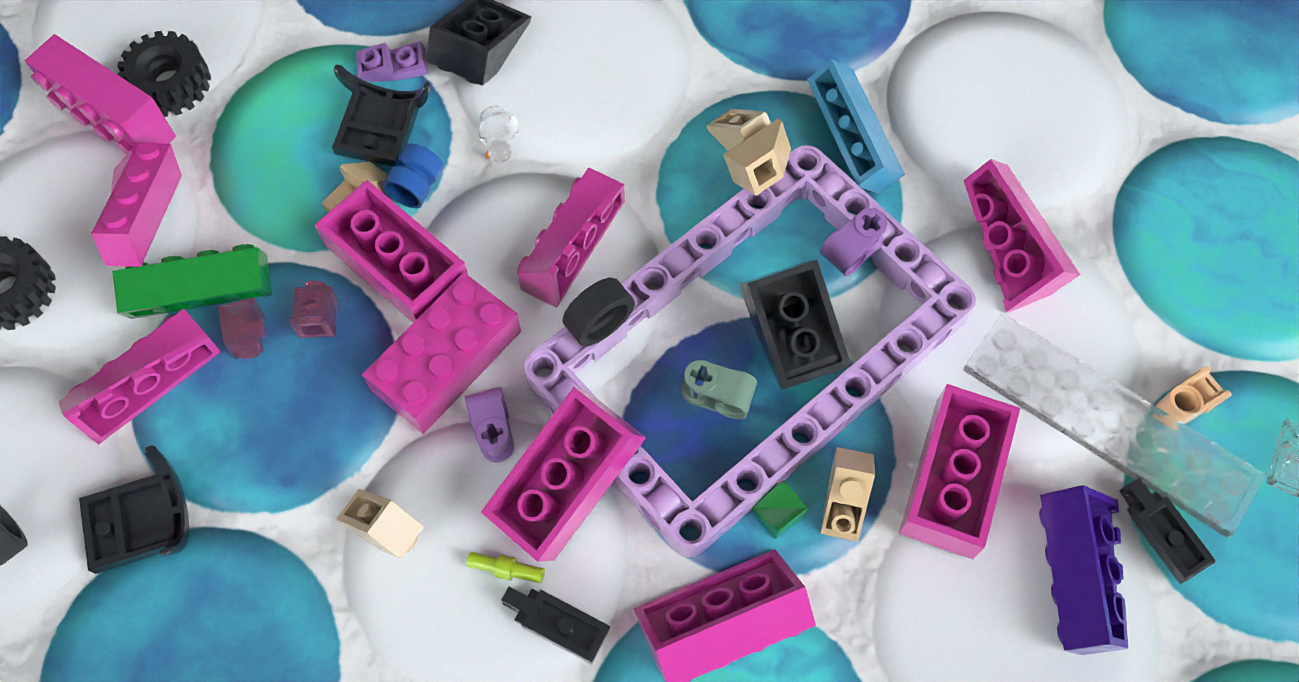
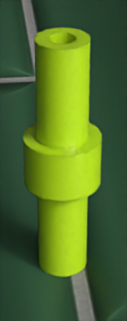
[466,552,545,584]

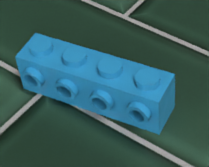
[807,59,905,194]

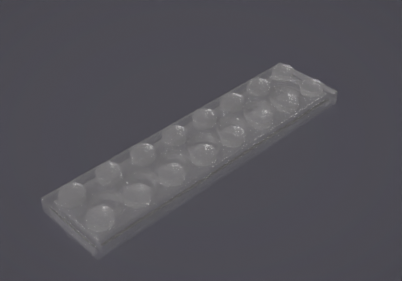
[962,312,1266,538]

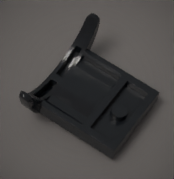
[332,64,430,167]
[79,445,189,574]

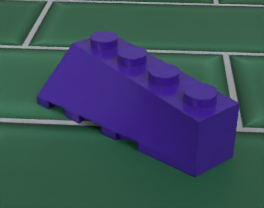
[1039,485,1129,655]

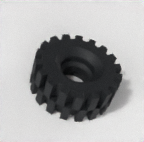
[117,31,211,117]
[0,236,56,331]

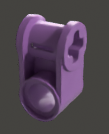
[819,208,887,277]
[465,387,514,463]

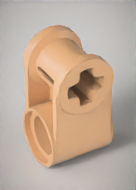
[1155,366,1232,429]

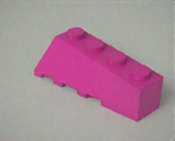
[91,142,182,267]
[963,159,1081,313]
[517,167,625,308]
[58,309,220,445]

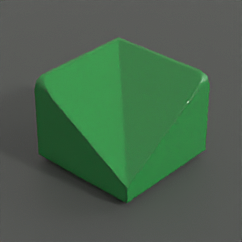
[752,481,808,539]

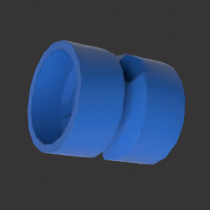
[382,143,444,209]

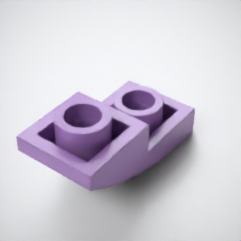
[356,41,429,82]

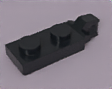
[1119,477,1216,584]
[501,586,611,665]

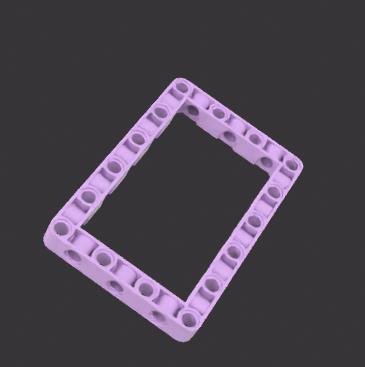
[524,145,976,557]

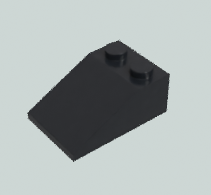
[425,0,532,86]
[739,259,852,390]

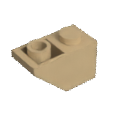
[723,119,791,196]
[820,447,875,542]

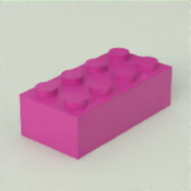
[24,34,176,155]
[315,180,469,323]
[362,272,521,435]
[898,384,1021,560]
[481,387,646,562]

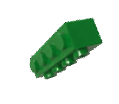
[112,244,272,319]

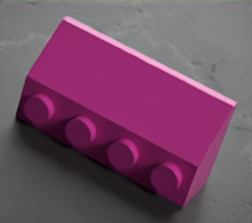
[634,549,816,682]

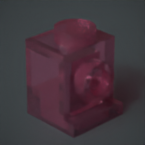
[290,280,337,338]
[218,298,267,359]

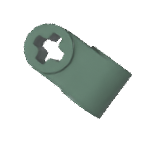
[681,360,757,419]

